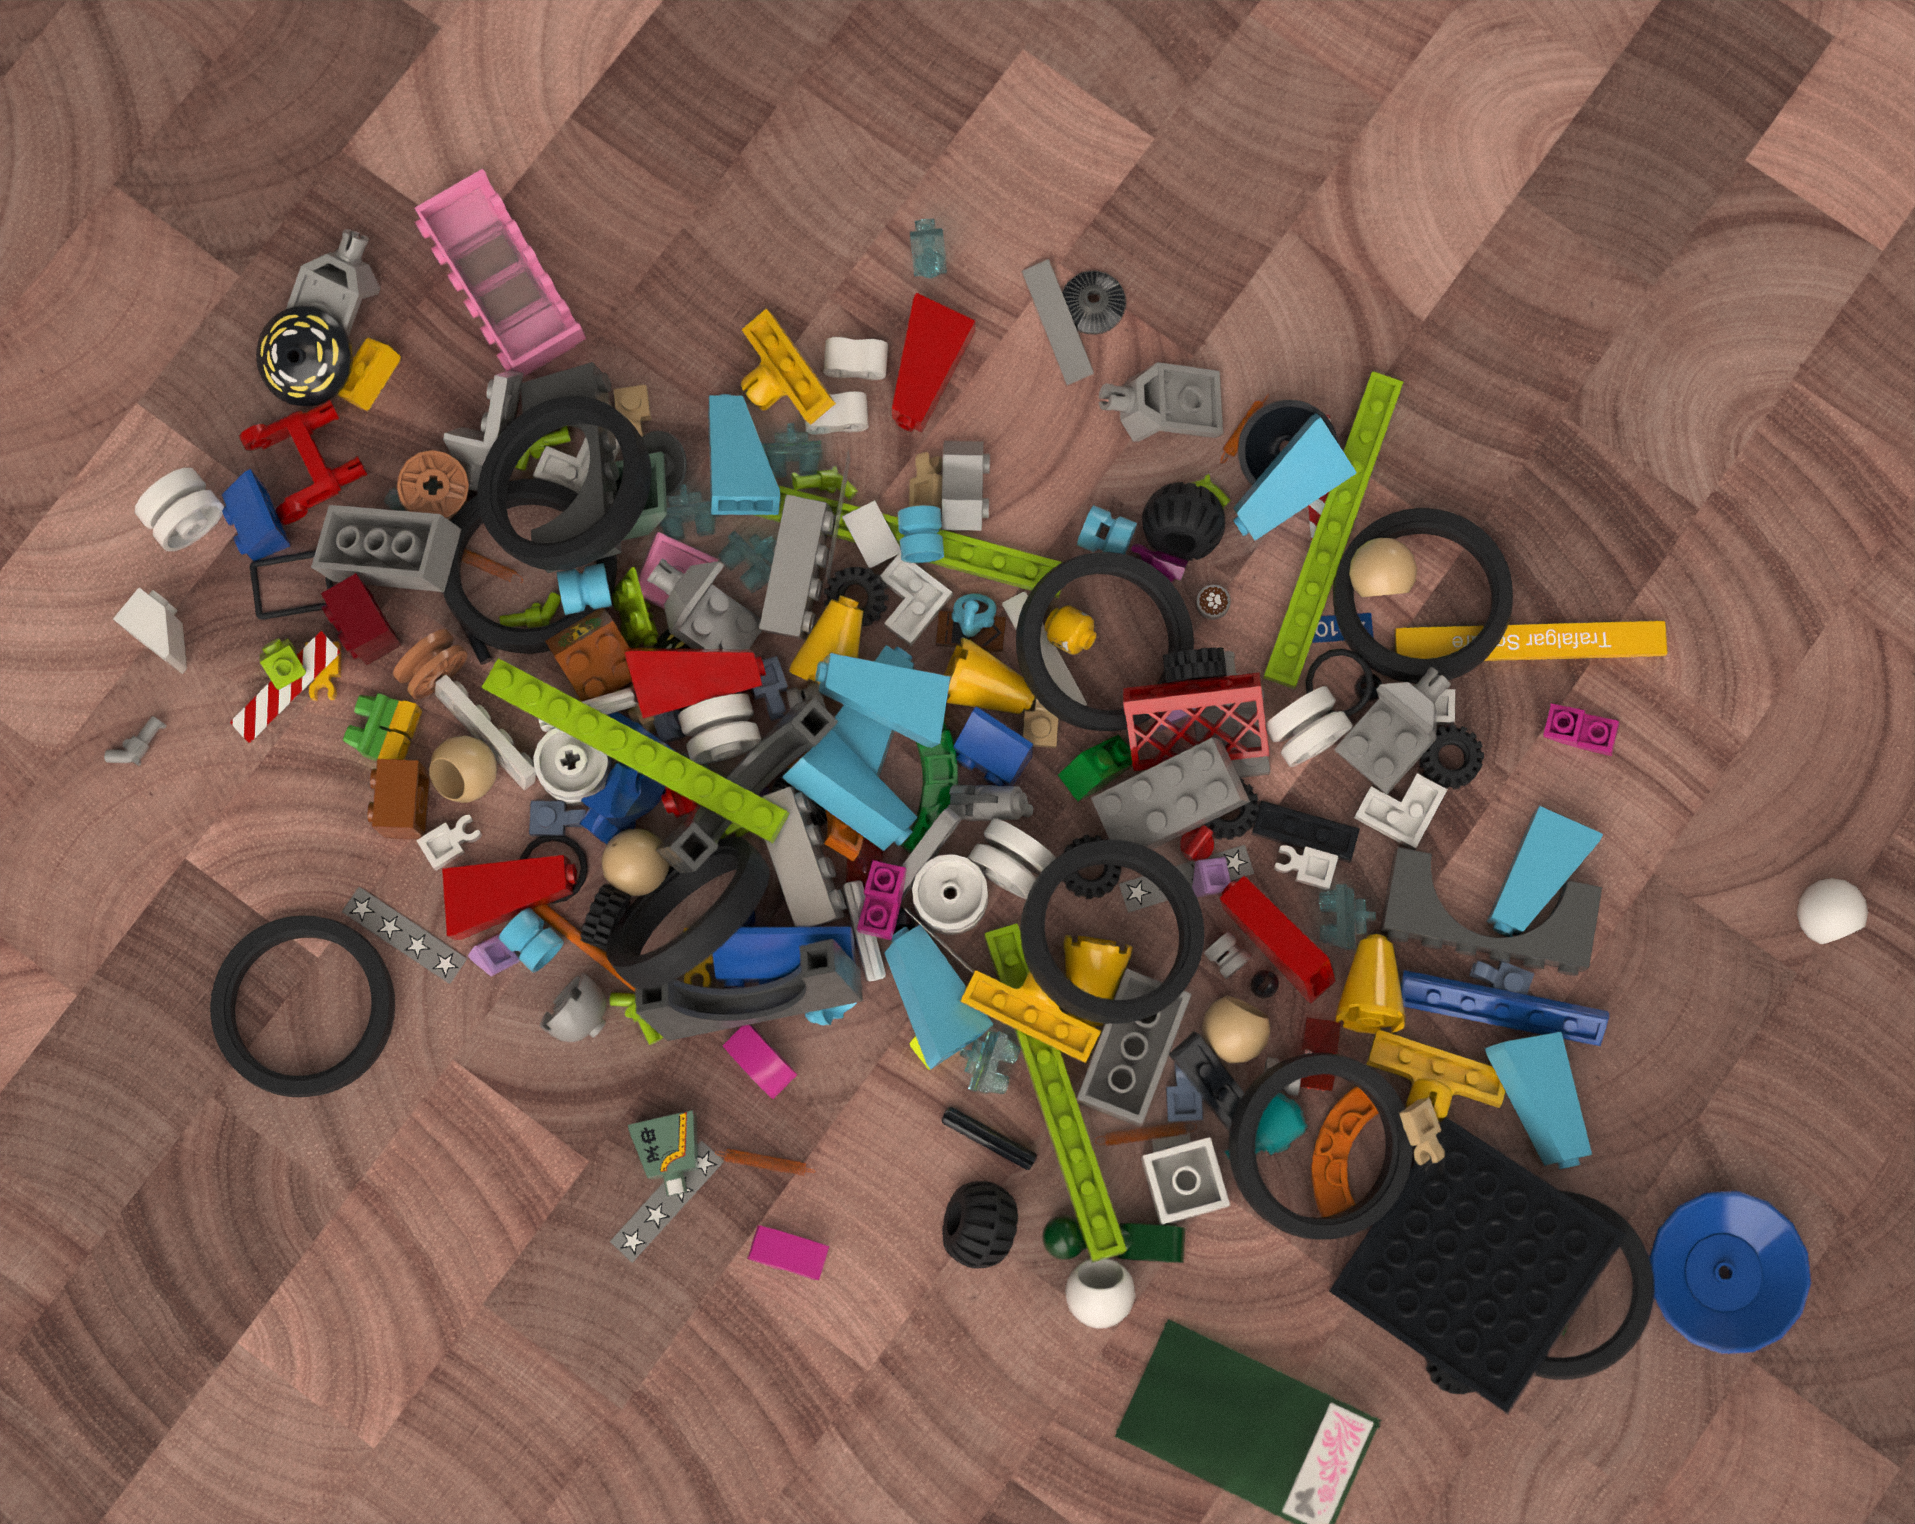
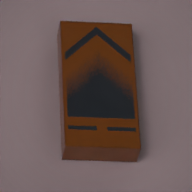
[936,611,1006,652]

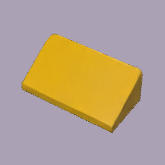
[337,337,401,411]

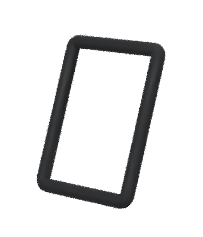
[250,551,333,620]

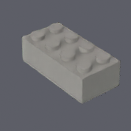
[759,495,836,640]
[311,505,461,592]
[1091,738,1250,850]
[762,787,848,927]
[1077,969,1191,1127]

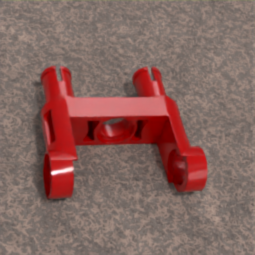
[239,400,368,524]

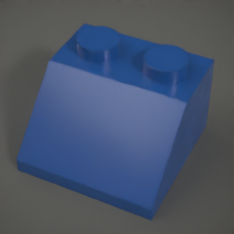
[222,469,291,561]
[953,706,1033,786]

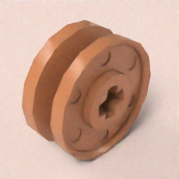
[397,450,469,520]
[393,629,468,700]

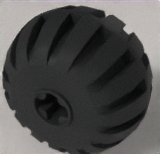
[1142,482,1226,561]
[942,1181,1018,1268]

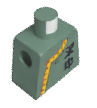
[628,1110,698,1196]

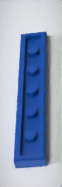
[1400,970,1609,1046]

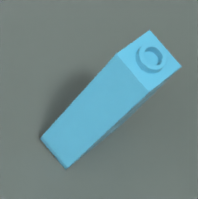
[708,394,780,515]
[1233,413,1357,540]
[832,645,915,777]
[815,653,950,748]
[783,729,918,851]
[1486,806,1603,937]
[884,924,993,1069]
[1485,1032,1592,1169]

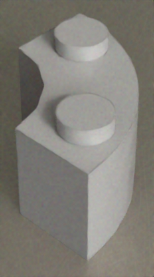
[942,441,990,531]

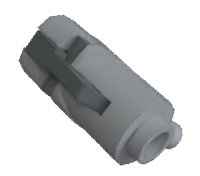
[948,785,1033,821]

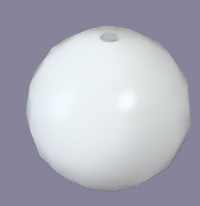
[1797,878,1868,944]
[1065,1258,1135,1328]

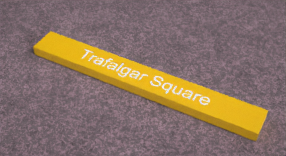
[1394,621,1668,661]

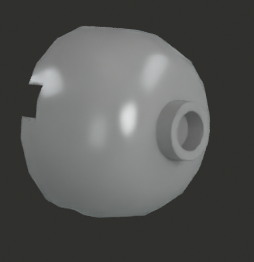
[540,973,606,1043]

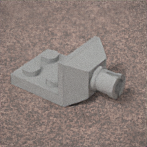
[286,229,381,336]
[1099,362,1223,442]
[443,370,524,491]
[647,558,762,650]
[1194,651,1270,778]
[1334,667,1451,795]

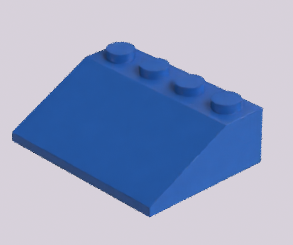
[713,927,856,989]

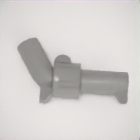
[104,716,167,767]

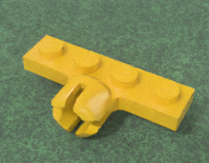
[741,309,836,425]
[960,970,1101,1063]
[1366,1029,1506,1122]

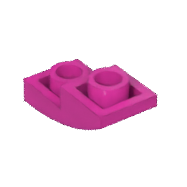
[1543,704,1620,756]
[857,861,907,940]
[722,1024,797,1099]
[747,1225,829,1280]

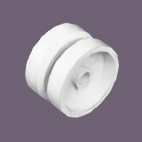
[135,468,224,551]
[1266,686,1353,767]
[678,694,762,764]
[533,728,613,806]
[968,818,1056,899]
[912,854,988,935]

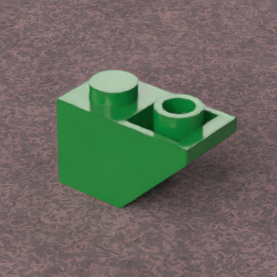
[1058,734,1133,802]

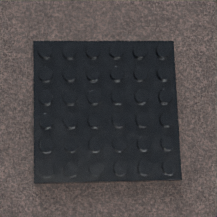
[1329,1117,1627,1415]

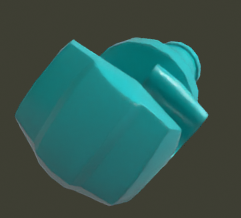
[1224,1092,1308,1160]

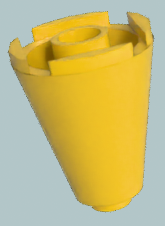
[789,595,863,685]
[944,637,1035,714]
[1335,934,1406,1034]
[1064,935,1133,1028]

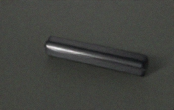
[941,1107,1037,1170]

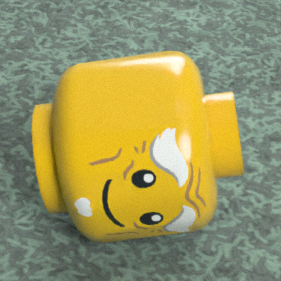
[1044,605,1096,655]

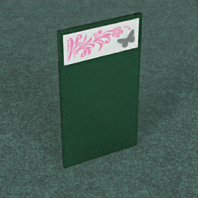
[1115,1319,1381,1524]

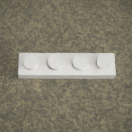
[435,675,536,791]

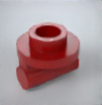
[661,787,698,818]
[1180,825,1214,862]

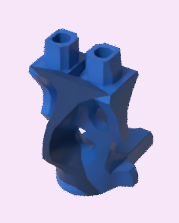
[579,711,674,845]

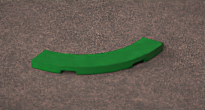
[900,721,959,859]

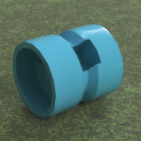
[1077,505,1137,554]
[898,506,944,563]
[557,563,612,615]
[499,907,564,973]

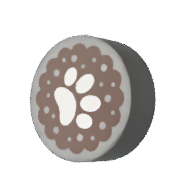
[1196,585,1230,620]

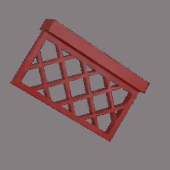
[1123,672,1269,771]

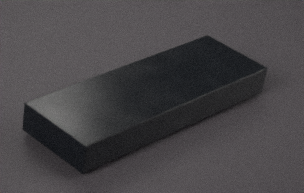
[1251,800,1360,863]
[1169,1031,1244,1131]

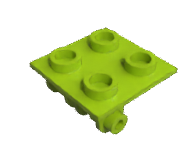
[612,567,659,648]

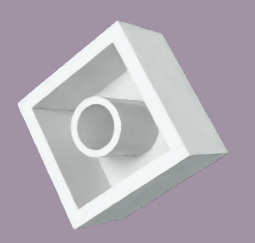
[1141,1137,1230,1225]

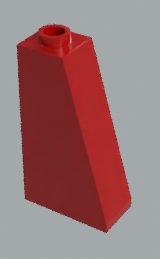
[892,292,976,433]
[623,648,766,719]
[442,855,577,941]
[1219,876,1336,1004]

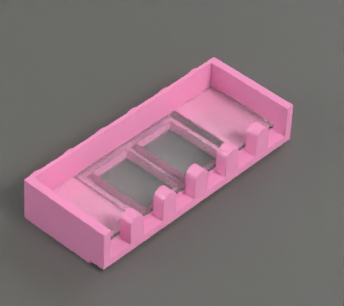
[415,169,586,377]

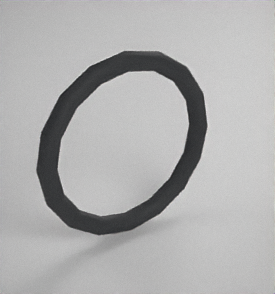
[1305,648,1374,717]
[520,836,588,904]

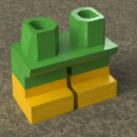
[343,693,422,761]

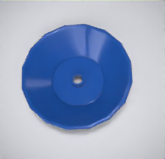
[1649,1191,1811,1354]

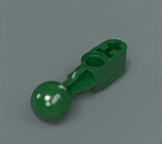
[1042,1215,1186,1263]

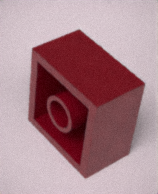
[320,573,402,665]

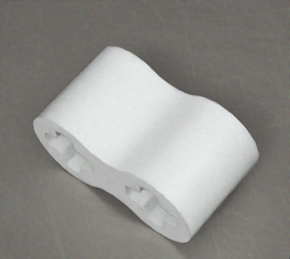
[823,337,888,380]
[805,391,869,434]

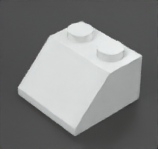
[113,588,187,674]

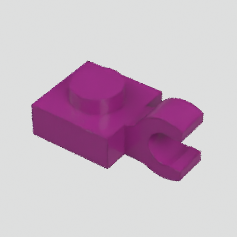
[1131,544,1188,582]

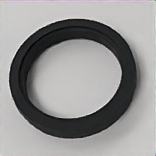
[478,396,651,571]
[442,479,617,654]
[1333,508,1513,684]
[1016,552,1194,731]
[607,837,770,989]
[1020,840,1204,1024]
[210,916,395,1098]
[1229,1053,1413,1240]
[1535,1191,1655,1380]

